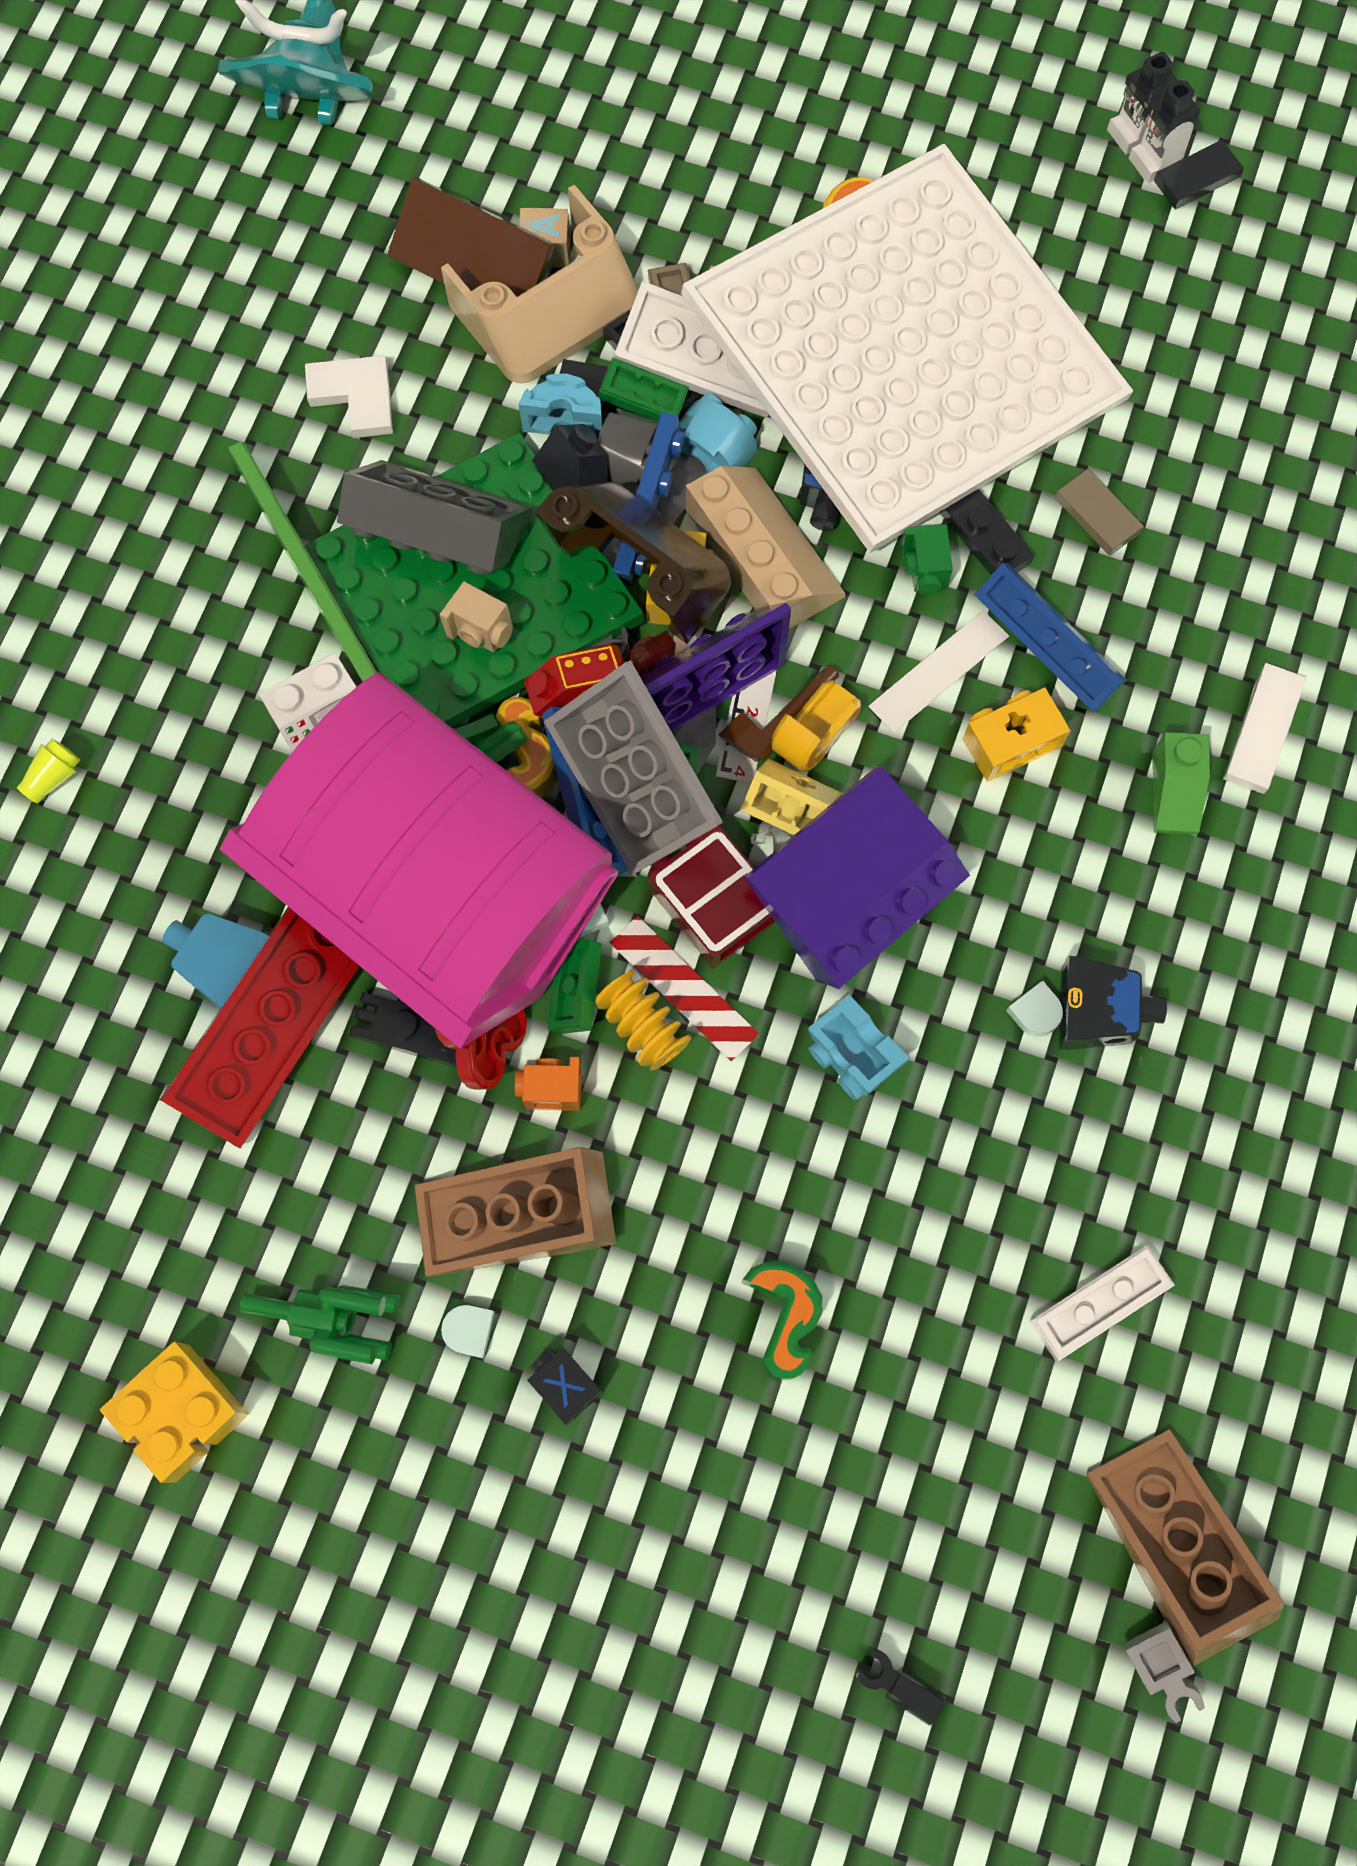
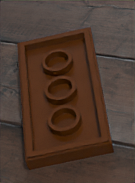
[387,177,556,297]

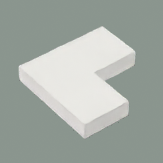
[305,355,393,438]

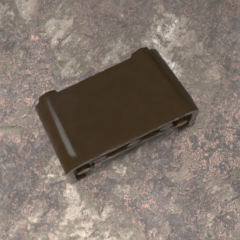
[535,482,731,644]

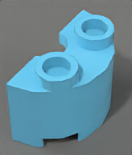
[519,374,602,439]
[679,393,758,472]
[808,995,910,1100]

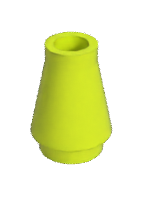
[17,738,80,804]

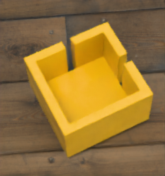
[99,1341,249,1483]

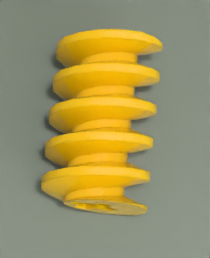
[595,971,692,1071]

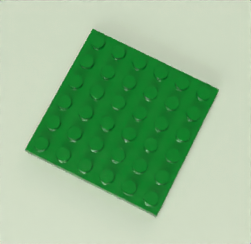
[304,432,644,727]

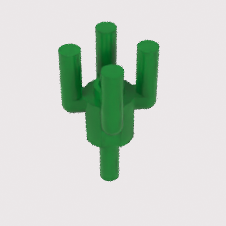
[240,1285,400,1365]

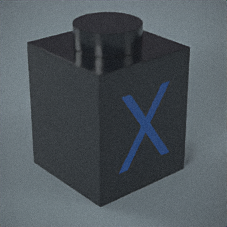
[527,1347,603,1425]

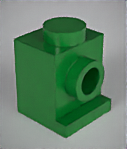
[900,524,953,595]

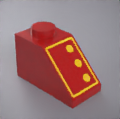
[524,644,624,718]

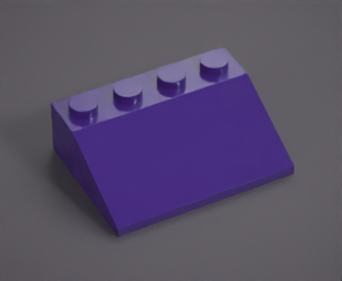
[641,602,791,733]
[744,765,970,990]

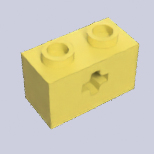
[740,759,843,835]

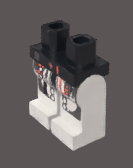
[1107,52,1201,184]

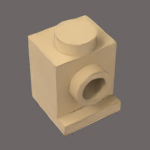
[439,582,513,652]

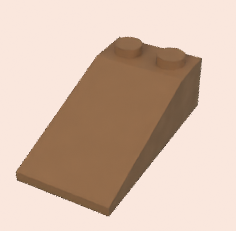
[414,1147,616,1277]
[1087,1429,1285,1666]

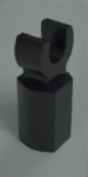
[855,1647,946,1726]

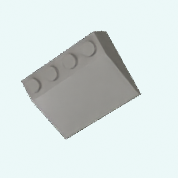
[544,660,723,875]

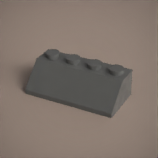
[337,460,533,574]

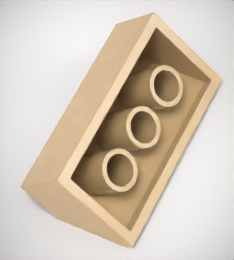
[686,466,846,629]

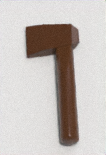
[719,665,839,762]

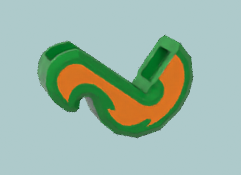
[742,1262,822,1381]

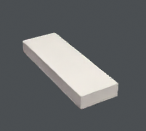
[1223,663,1307,794]
[1030,1245,1174,1362]

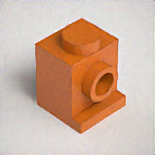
[515,1057,582,1111]

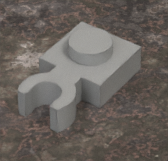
[1123,1621,1205,1723]

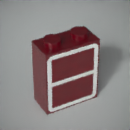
[648,825,775,969]

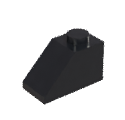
[532,424,607,491]

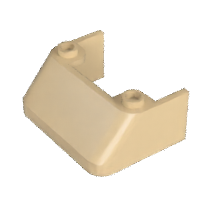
[441,185,638,384]

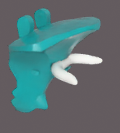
[218,0,373,126]

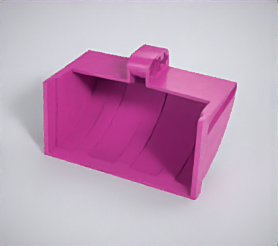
[219,672,619,1049]

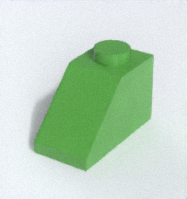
[1152,732,1210,835]

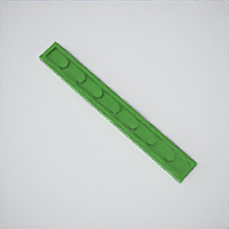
[228,441,377,683]

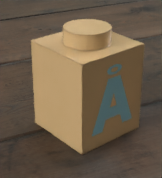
[517,208,571,268]

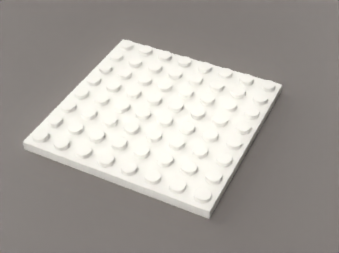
[681,144,1133,553]

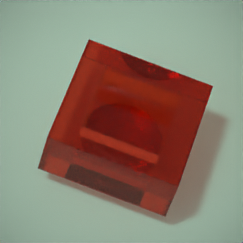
[630,630,676,678]

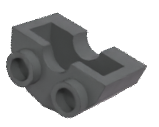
[597,408,659,496]

